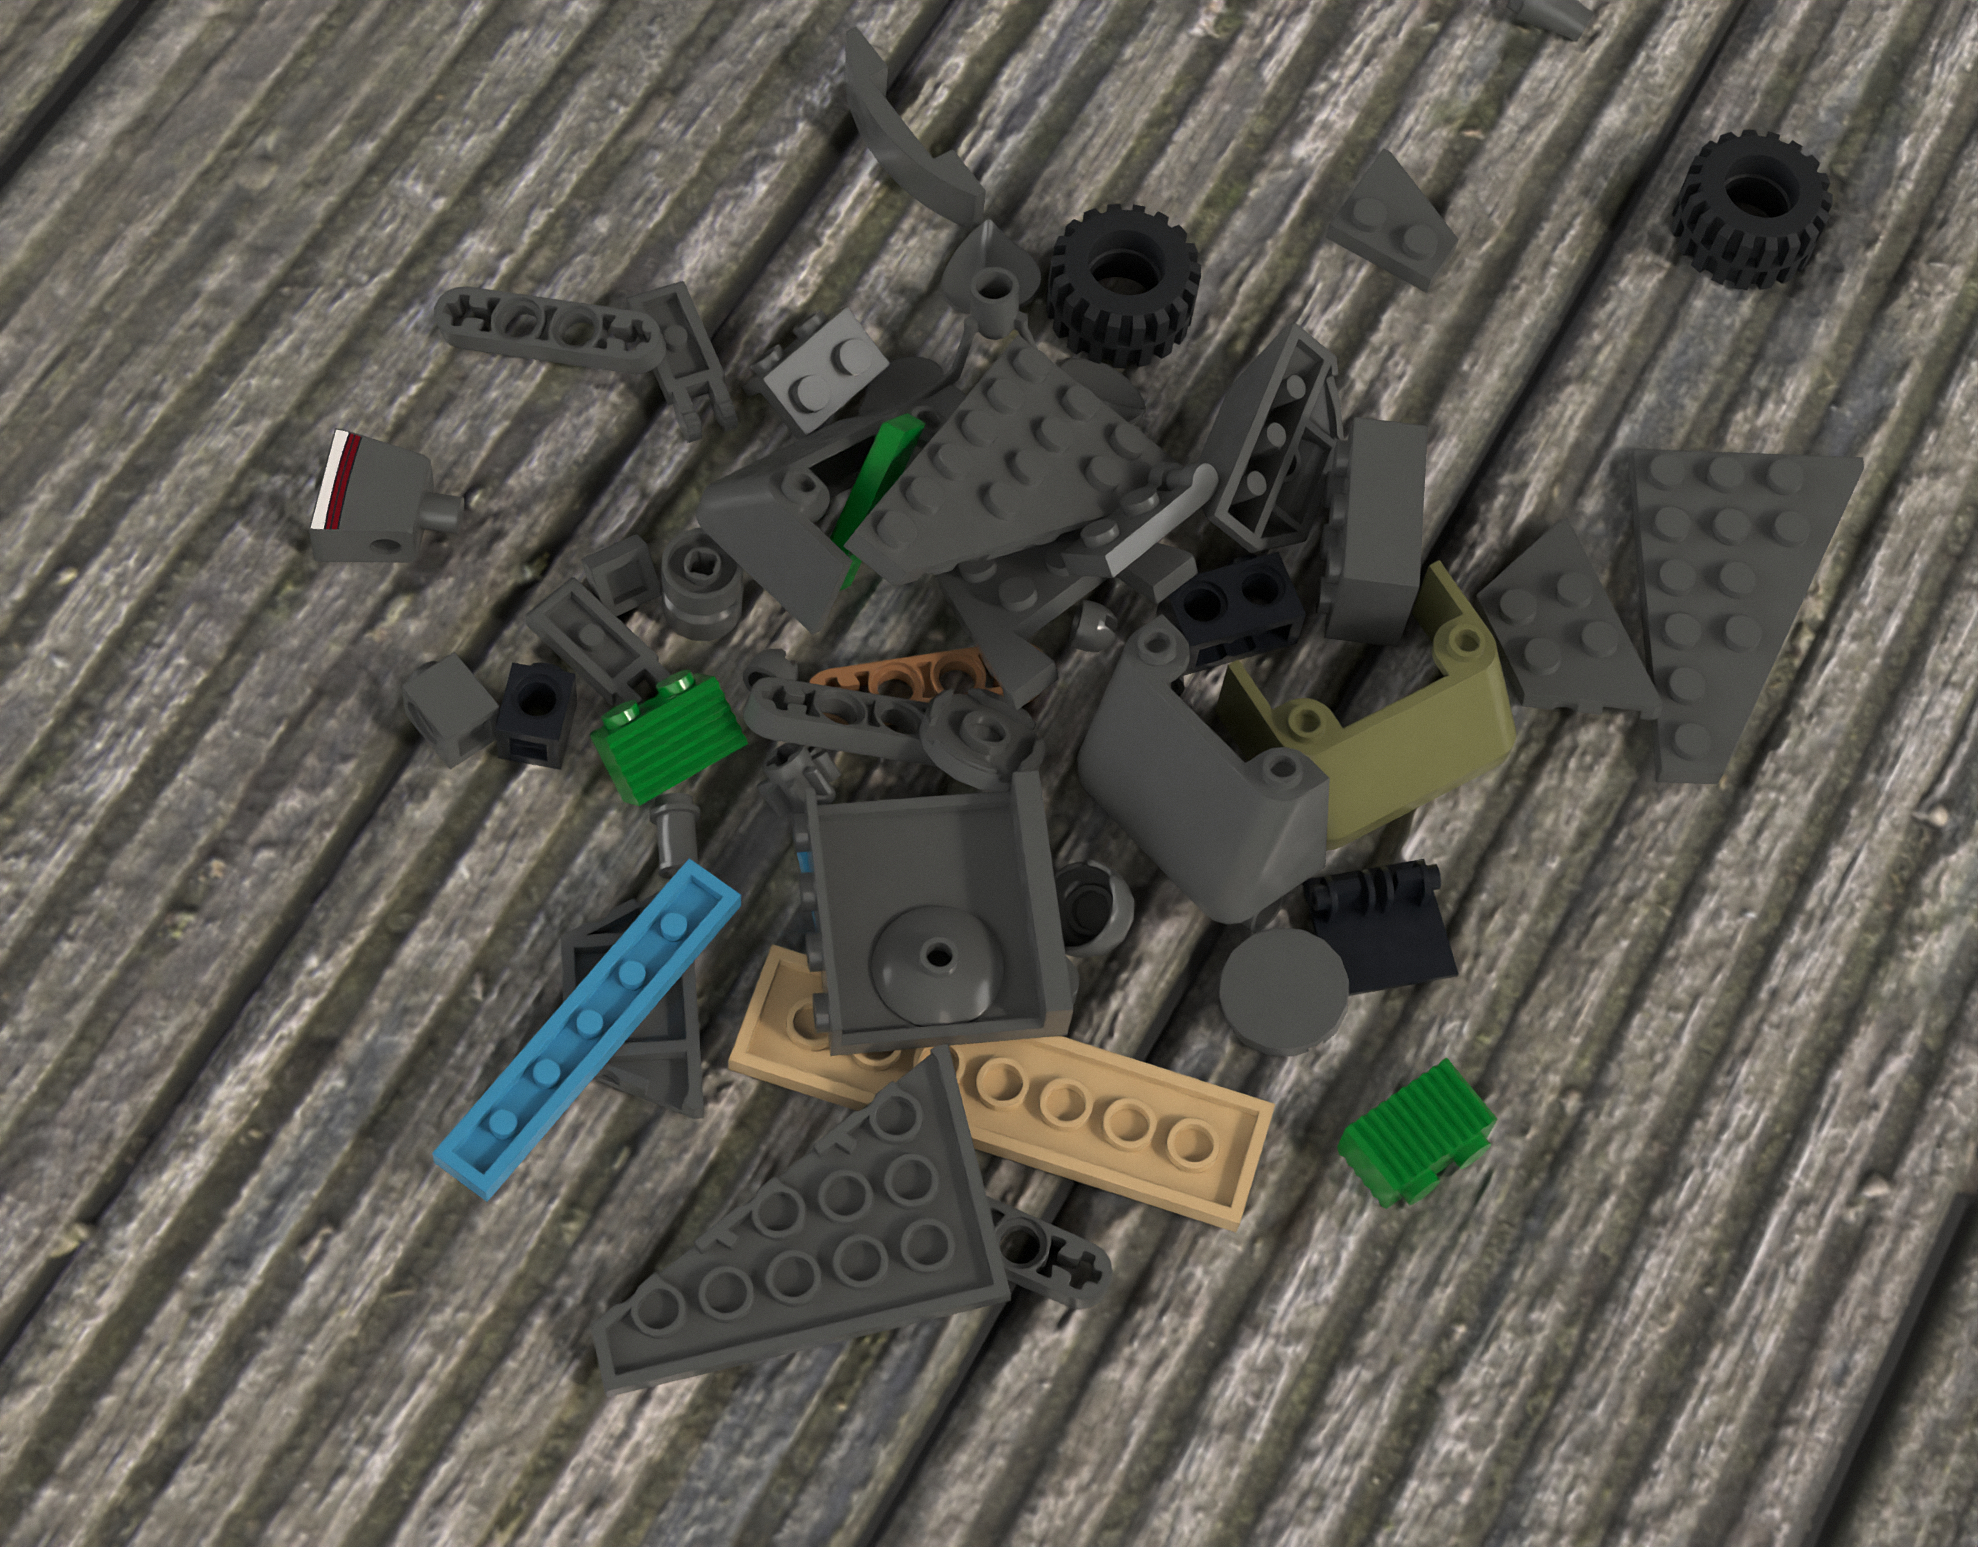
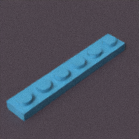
[432,858,741,1202]

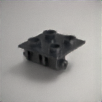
[1301,859,1459,996]

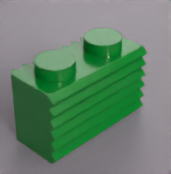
[589,669,748,806]
[1337,1058,1498,1209]

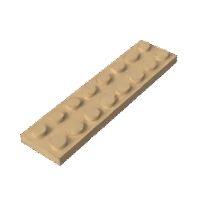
[728,944,1275,1232]

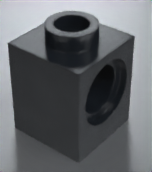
[495,662,577,770]

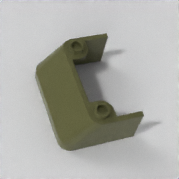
[1215,560,1516,851]

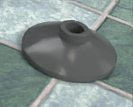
[872,906,1004,1027]

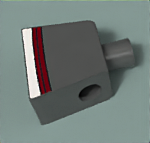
[309,428,464,563]

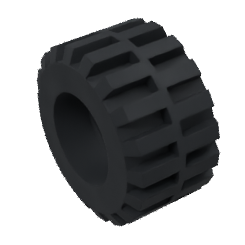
[1671,130,1833,290]
[1046,203,1201,369]

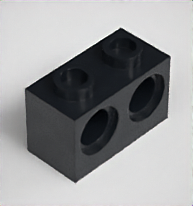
[1156,552,1306,676]

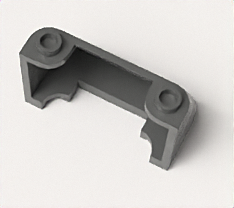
[1077,614,1330,924]

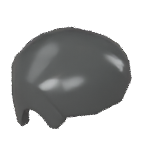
[1054,859,1134,958]

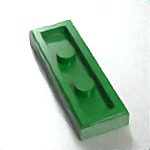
[830,413,926,592]

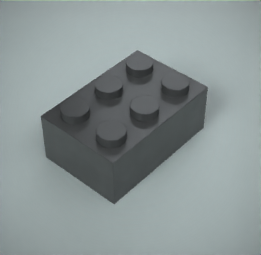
[1316,417,1428,647]

